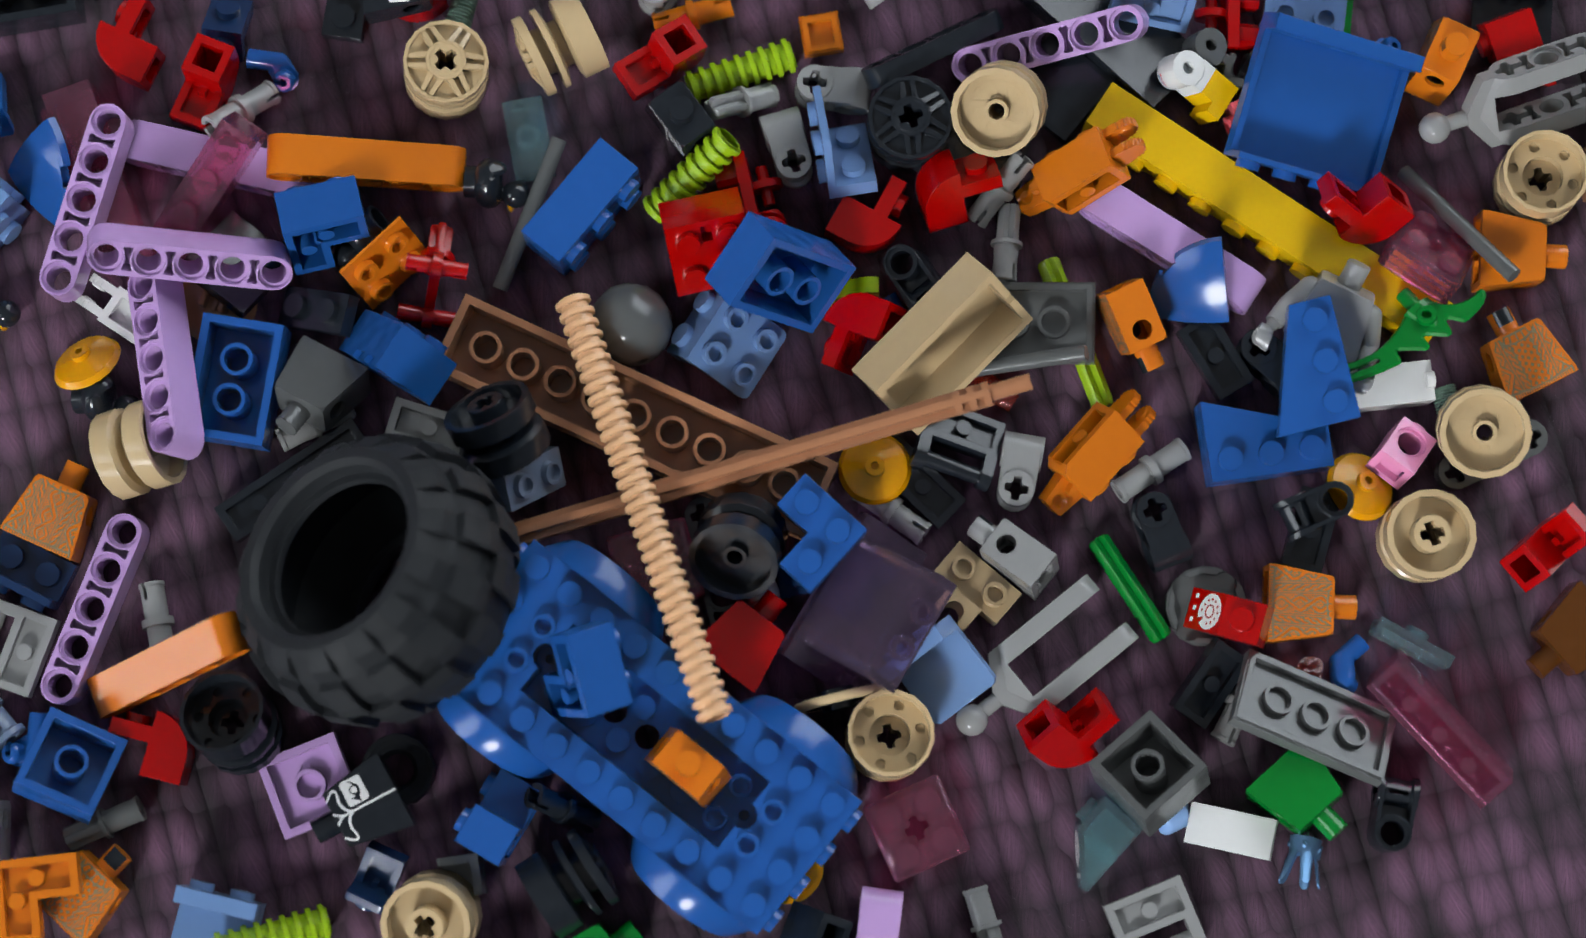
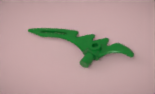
[1348,288,1486,383]

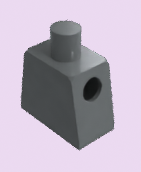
[275,335,372,436]

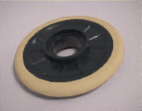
[794,684,882,714]

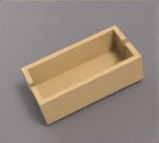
[851,252,1033,436]

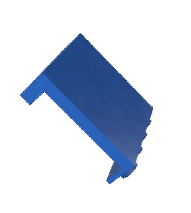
[1223,12,1425,193]

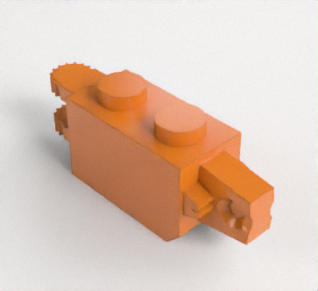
[1015,117,1146,217]
[1038,389,1157,516]

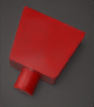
[705,589,787,693]

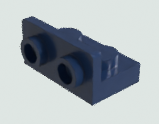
[0,531,80,613]

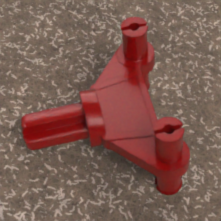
[397,222,469,329]

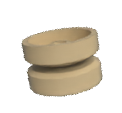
[950,60,1048,158]
[1435,384,1533,479]
[88,400,188,500]
[1375,489,1477,583]
[380,868,483,938]

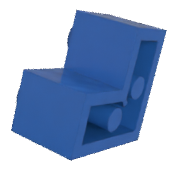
[274,175,370,276]
[777,473,867,595]
[543,621,633,718]
[453,768,539,866]

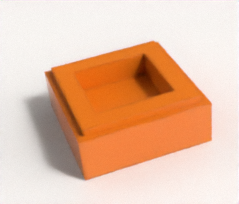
[798,11,844,59]

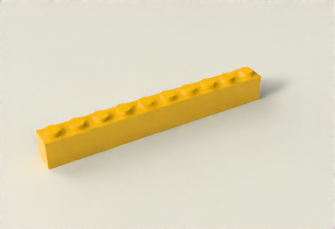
[1082,82,1453,343]

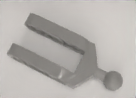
[1418,32,1586,148]
[956,574,1139,736]

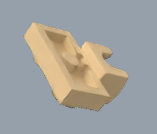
[928,541,1022,631]

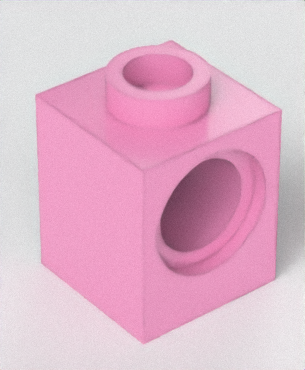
[1365,416,1437,490]

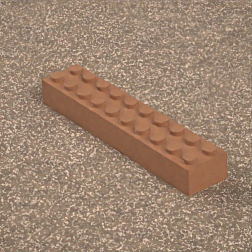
[442,294,839,540]

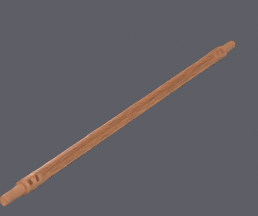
[397,373,1033,565]

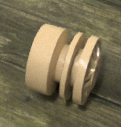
[511,0,610,97]
[403,19,489,120]
[1492,130,1586,227]
[844,690,935,782]

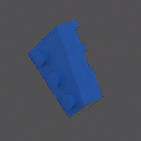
[1276,295,1361,438]
[339,309,457,405]
[1193,402,1335,488]

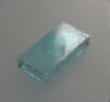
[502,96,556,182]
[1368,616,1455,672]

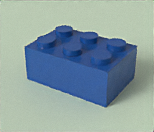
[521,137,642,276]
[704,211,857,333]
[194,312,292,452]

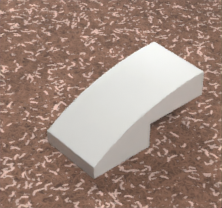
[1184,801,1279,861]

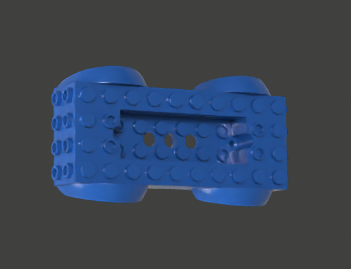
[437,539,863,937]

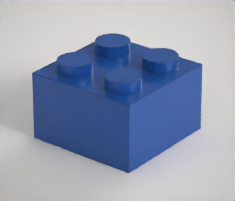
[11,707,128,825]

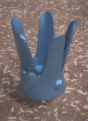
[1278,828,1323,890]

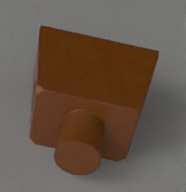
[1526,580,1586,679]

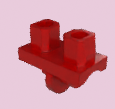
[1194,0,1260,53]
[714,150,783,215]

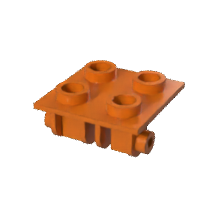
[339,216,426,310]

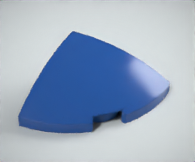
[8,117,71,225]
[1149,236,1230,323]

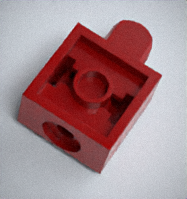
[658,186,787,297]

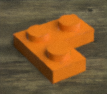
[0,852,83,938]

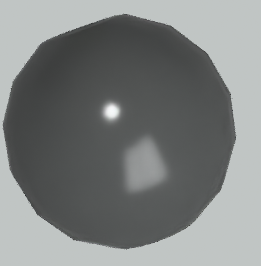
[593,283,673,367]

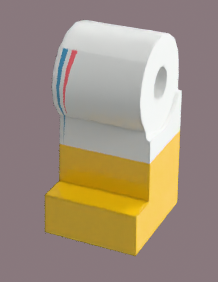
[1157,50,1239,125]

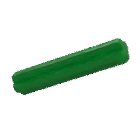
[1089,533,1171,643]

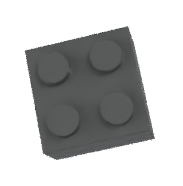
[1089,710,1211,837]

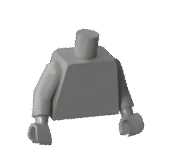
[1251,258,1383,395]

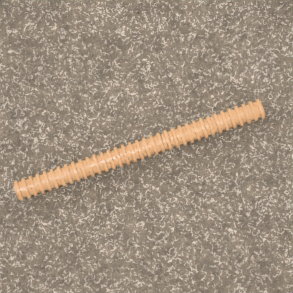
[555,293,733,724]

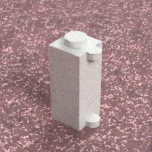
[1350,360,1436,413]

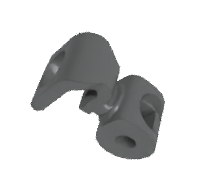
[1181,27,1253,90]

